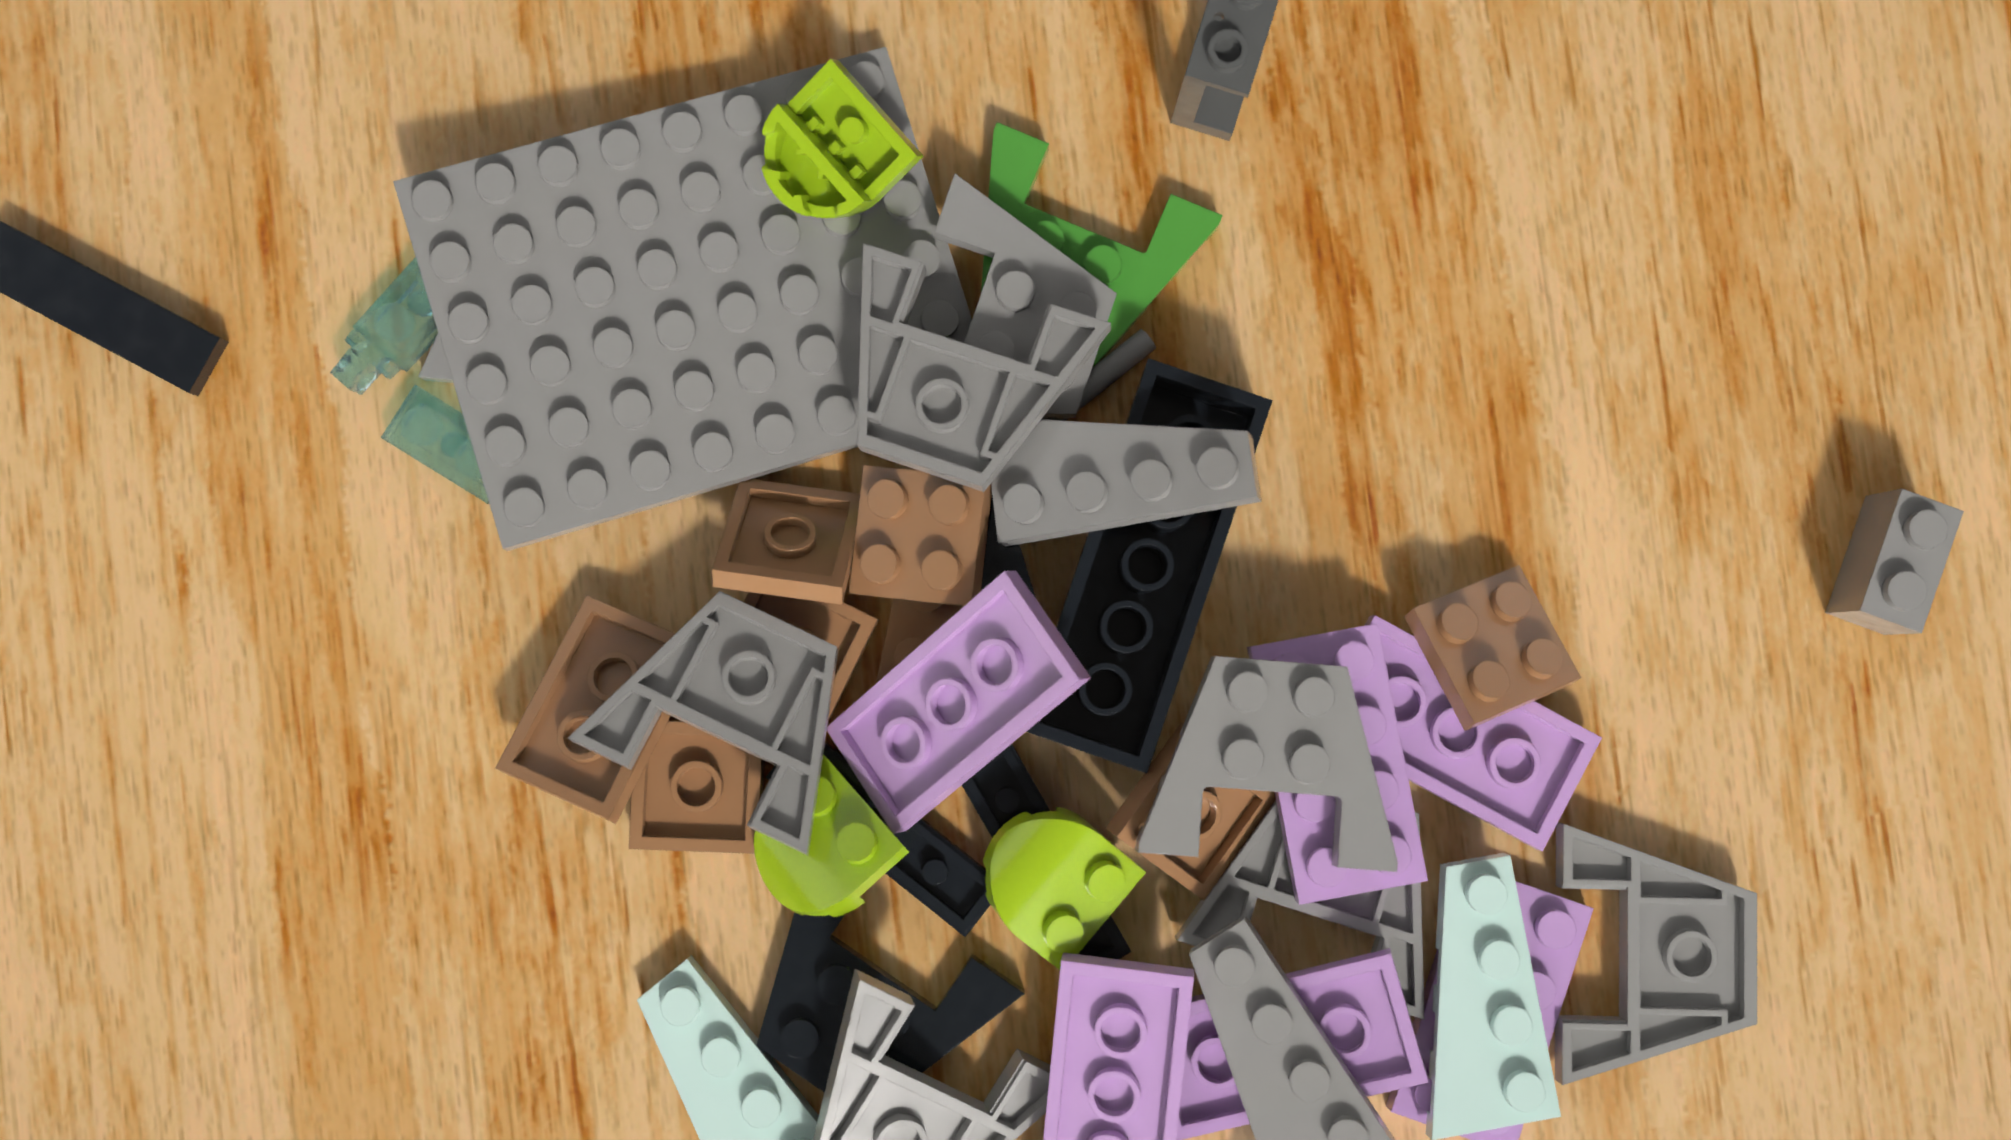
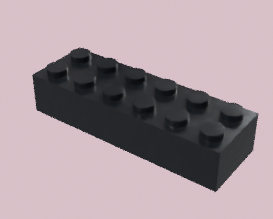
[1026,359,1273,773]

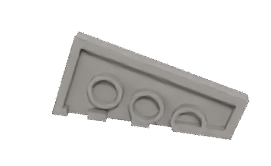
[991,420,1262,547]
[1189,914,1395,1140]

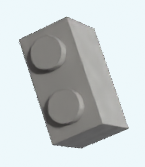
[1825,489,1964,635]

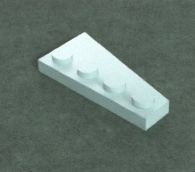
[1426,853,1561,1140]
[637,955,819,1140]

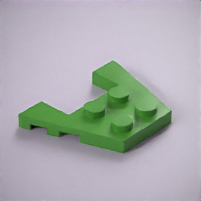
[981,122,1223,367]

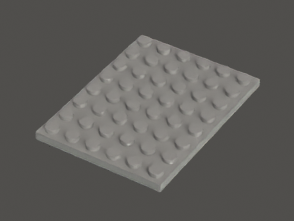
[393,47,972,551]

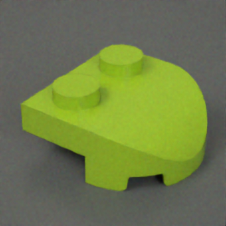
[762,58,924,218]
[754,754,909,917]
[983,807,1146,970]

